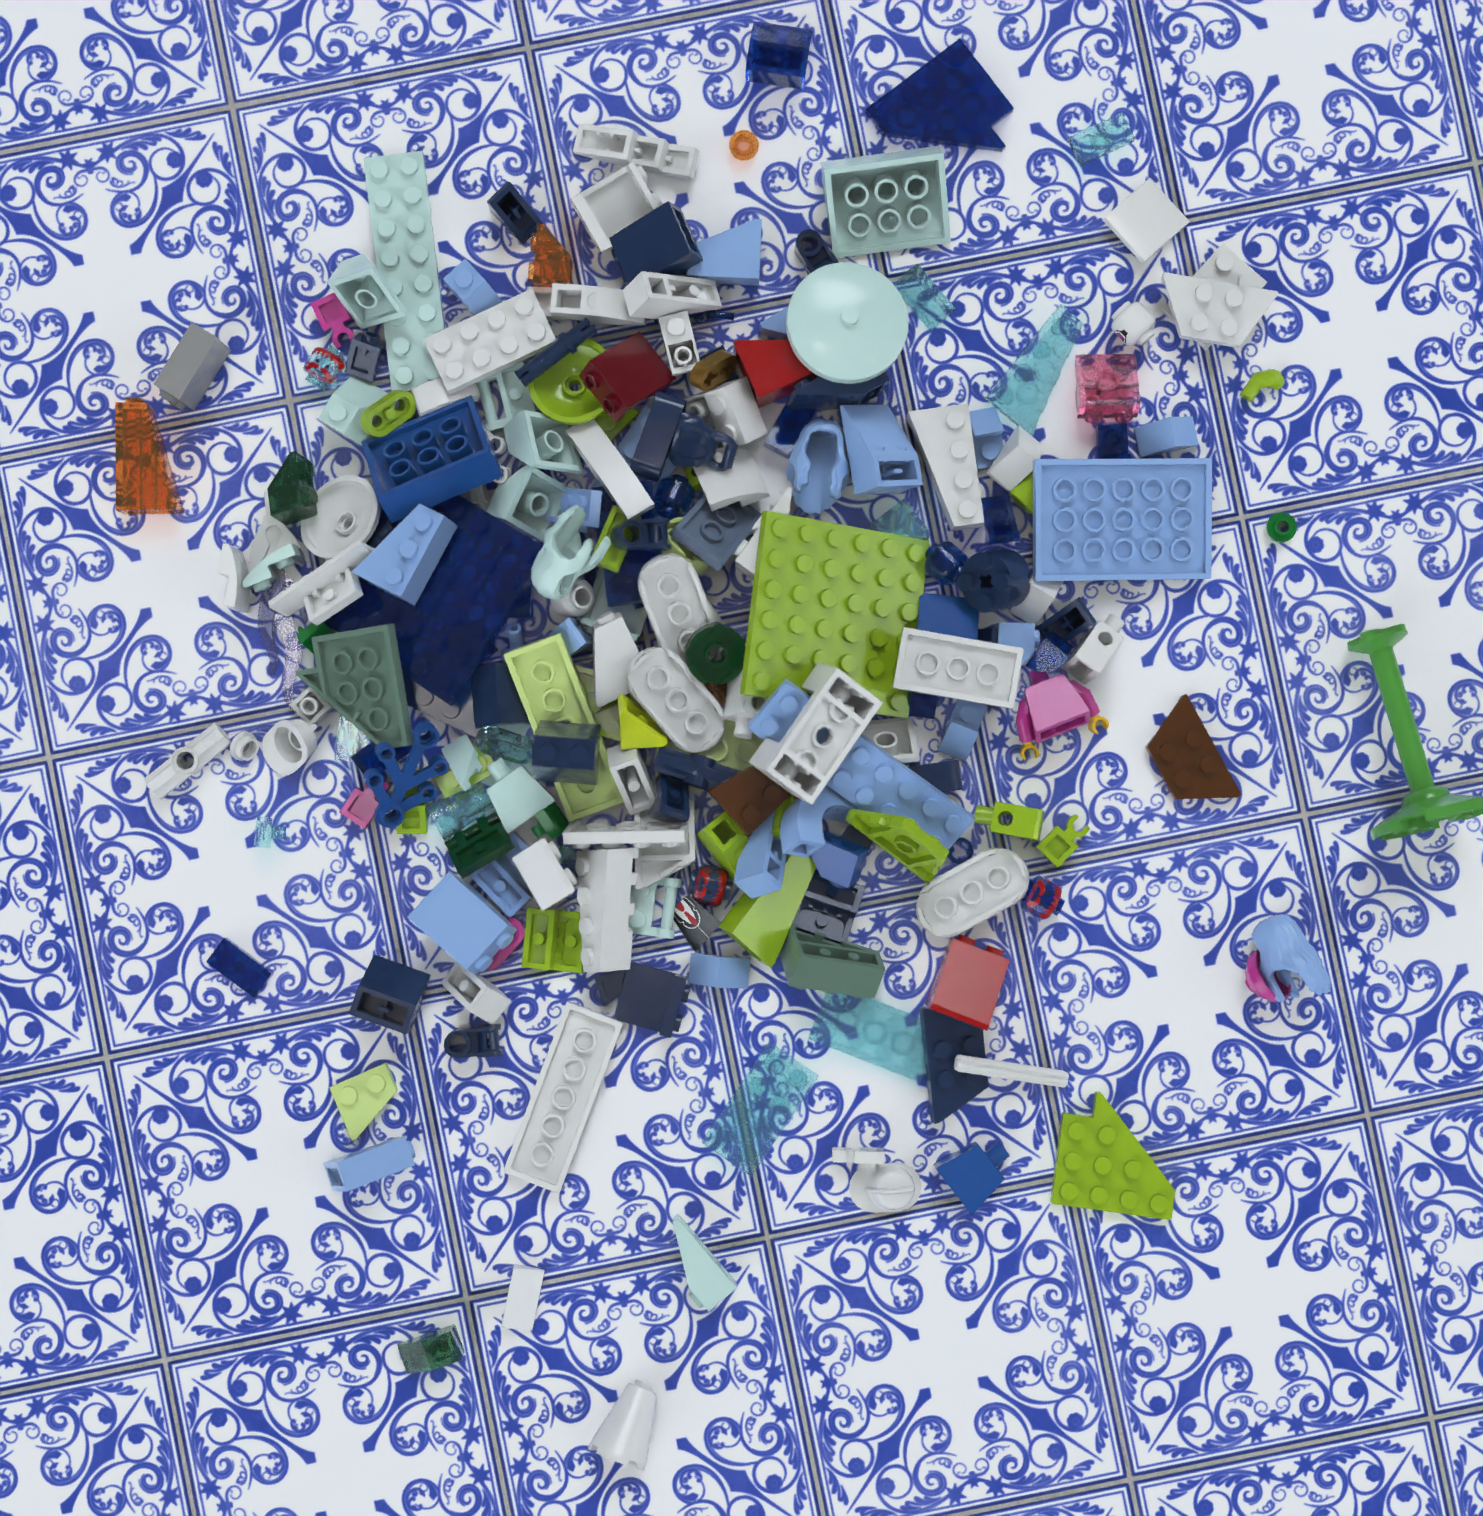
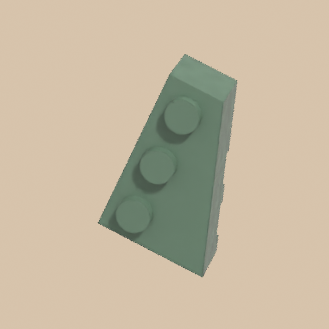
[779,923,885,999]

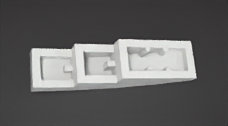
[572,123,700,180]
[565,420,654,520]

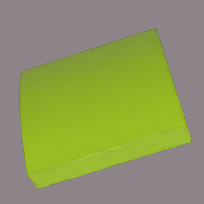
[521,907,586,973]

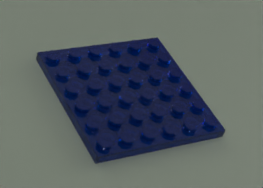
[324,495,543,706]

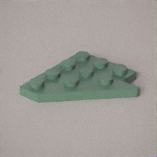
[295,623,414,748]

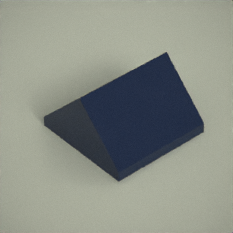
[470,662,530,728]

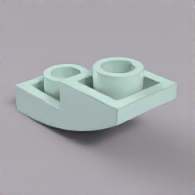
[242,543,301,592]

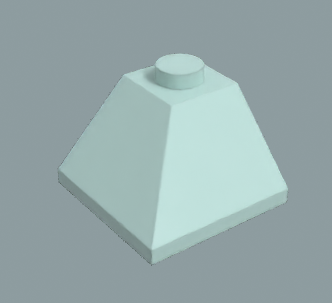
[327,254,408,329]
[318,375,399,448]
[503,410,583,474]
[485,464,566,543]

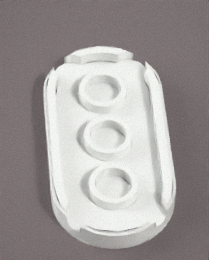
[638,554,719,665]
[626,647,725,752]
[916,847,1030,938]

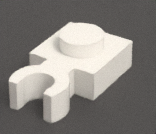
[832,1147,885,1169]

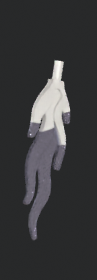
[249,490,308,714]

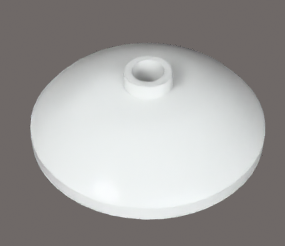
[301,475,381,560]

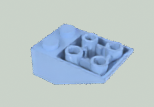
[840,405,923,495]

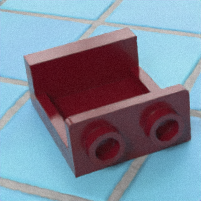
[579,331,676,422]

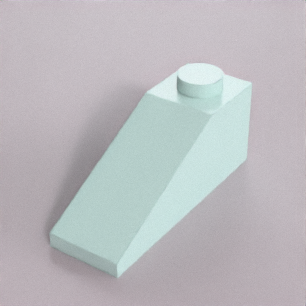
[673,1213,737,1312]

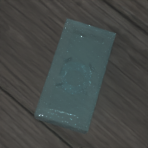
[1068,112,1135,167]

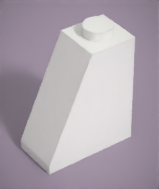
[592,611,639,708]

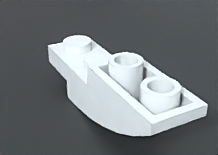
[527,283,646,326]

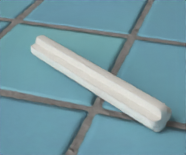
[954,1055,1069,1088]

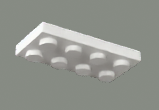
[423,289,556,395]
[892,627,1024,709]

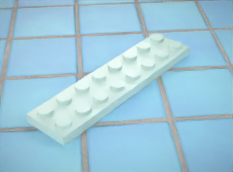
[363,151,445,393]

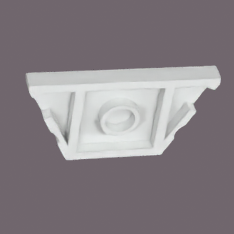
[1161,272,1278,348]
[634,782,696,891]

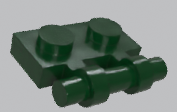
[444,811,515,879]

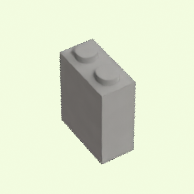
[154,322,231,411]

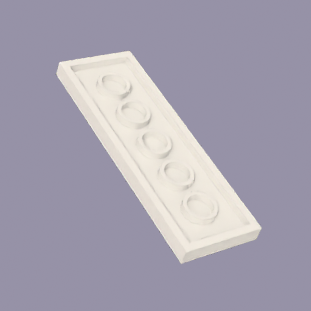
[503,1001,624,1194]

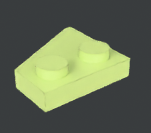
[329,1062,398,1141]

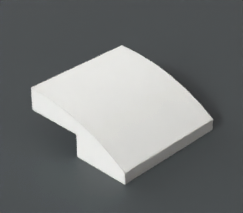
[1103,178,1190,264]
[693,448,770,511]
[217,543,250,613]

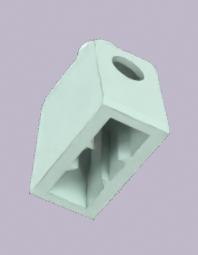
[486,757,556,833]

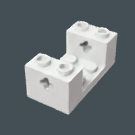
[749,662,882,805]

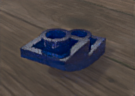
[1095,421,1131,459]

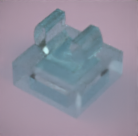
[254,816,286,848]

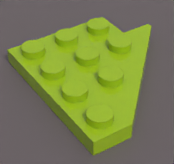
[1050,1091,1175,1220]

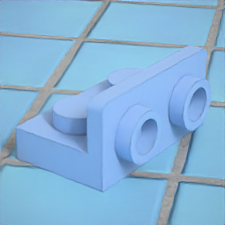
[546,487,602,532]

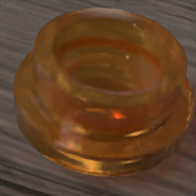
[729,130,759,161]

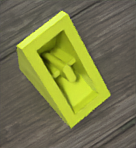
[618,693,668,750]

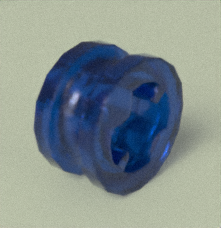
[947,837,974,864]

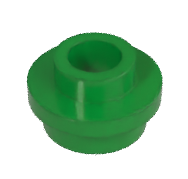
[1266,512,1297,543]

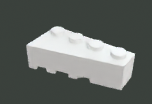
[906,404,984,531]

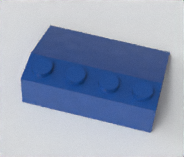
[361,395,503,523]

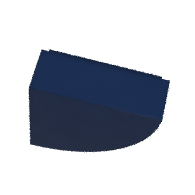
[594,970,625,1006]

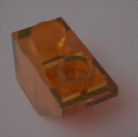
[528,223,573,287]

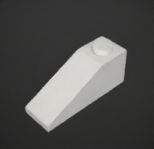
[623,271,722,319]

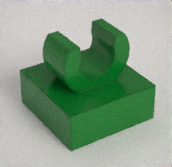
[296,622,335,654]
[531,802,569,840]

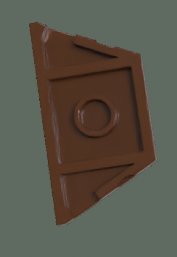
[1145,694,1241,799]

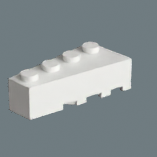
[575,848,639,972]

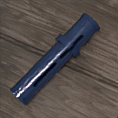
[514,317,598,388]

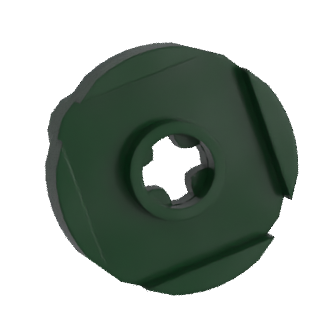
[684,622,746,684]

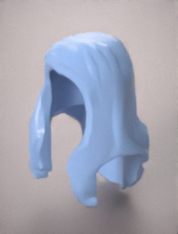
[786,418,851,514]
[1251,914,1331,1002]

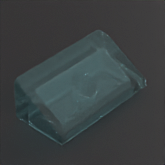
[894,263,955,331]

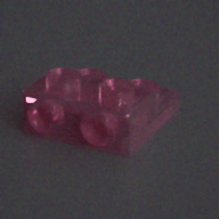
[1074,354,1141,423]

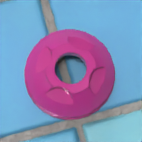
[1245,950,1291,1002]

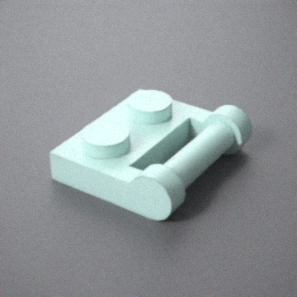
[476,361,536,434]
[628,877,682,939]

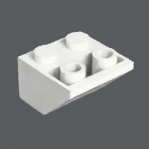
[684,376,767,452]
[512,838,577,912]

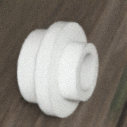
[230,731,259,761]

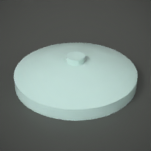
[786,262,908,384]

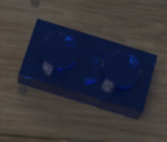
[206,937,274,998]

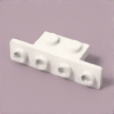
[268,540,374,626]

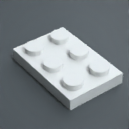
[1161,243,1267,351]

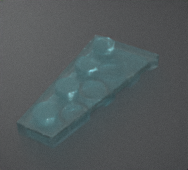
[985,304,1084,436]

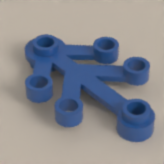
[363,722,449,828]

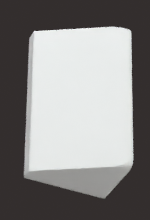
[501,1264,545,1330]

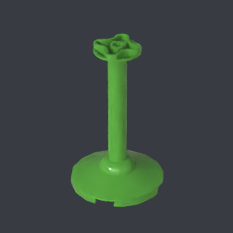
[1347,624,1483,841]

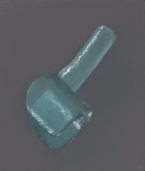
[558,844,578,878]

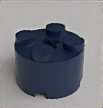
[957,549,1030,613]

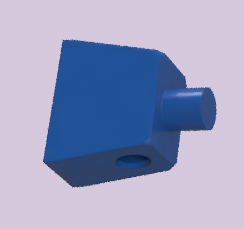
[933,1142,1010,1215]

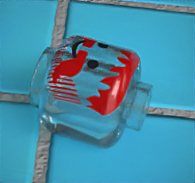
[303,345,347,392]

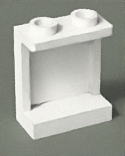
[569,162,663,253]

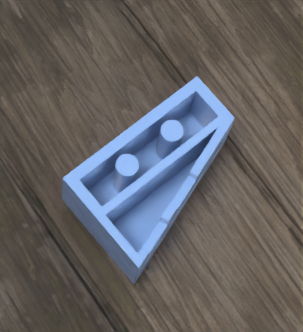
[352,504,458,606]

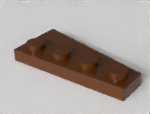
[706,765,791,835]

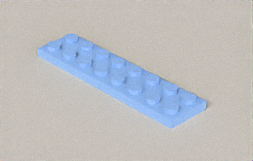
[747,678,975,850]

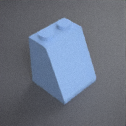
[408,872,517,975]

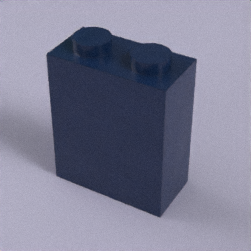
[609,201,703,286]

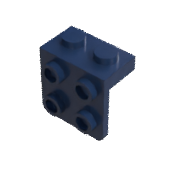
[615,962,691,1038]

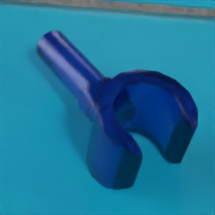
[692,310,734,323]

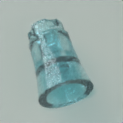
[425,782,494,842]

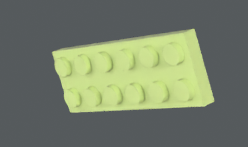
[503,632,624,822]

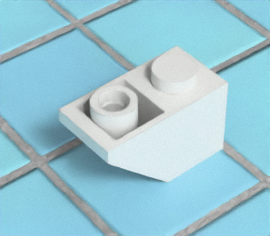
[658,311,700,376]

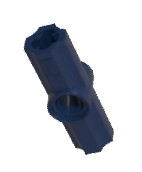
[652,746,741,790]

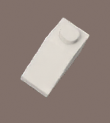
[606,744,656,815]
[441,961,511,1025]

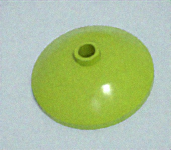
[528,339,607,425]

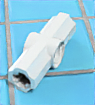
[144,723,232,799]

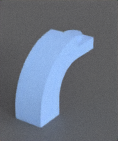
[780,785,861,857]

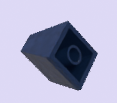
[532,720,601,785]

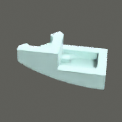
[441,733,483,791]

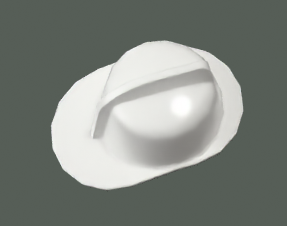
[262,719,318,775]
[849,1163,922,1213]

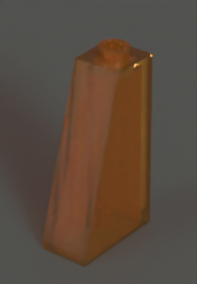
[115,397,184,515]

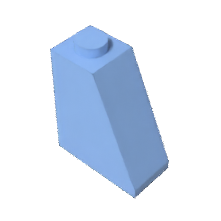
[683,219,762,286]
[323,1136,416,1192]

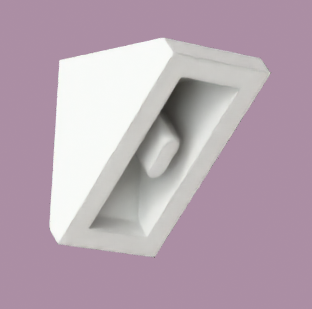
[986,425,1041,492]
[1009,573,1064,626]

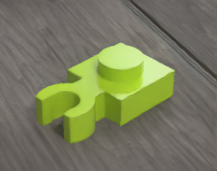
[1035,814,1090,868]

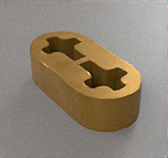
[689,349,737,392]

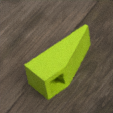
[695,811,748,893]

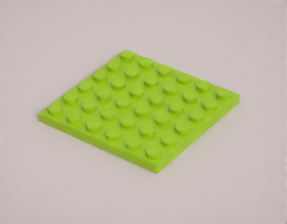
[740,511,929,719]

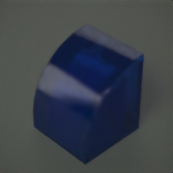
[1025,631,1076,672]

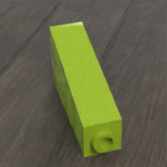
[718,854,816,968]

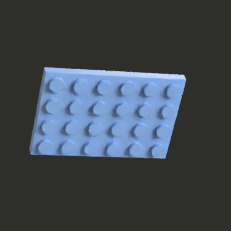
[1033,458,1212,581]

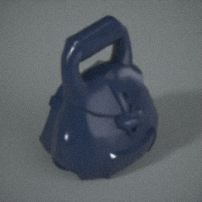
[669,412,738,471]

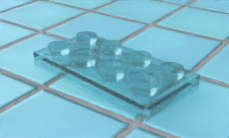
[808,993,925,1083]
[701,1041,819,1176]

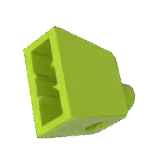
[974,801,1045,841]

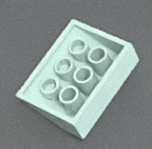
[821,146,951,258]

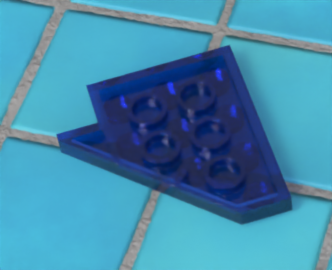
[865,38,1014,152]

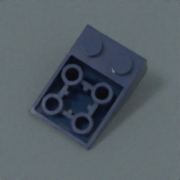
[786,372,890,410]

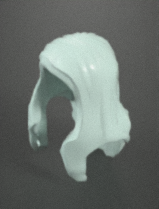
[531,505,611,600]

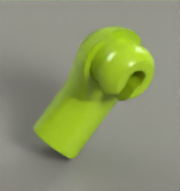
[1240,369,1285,402]

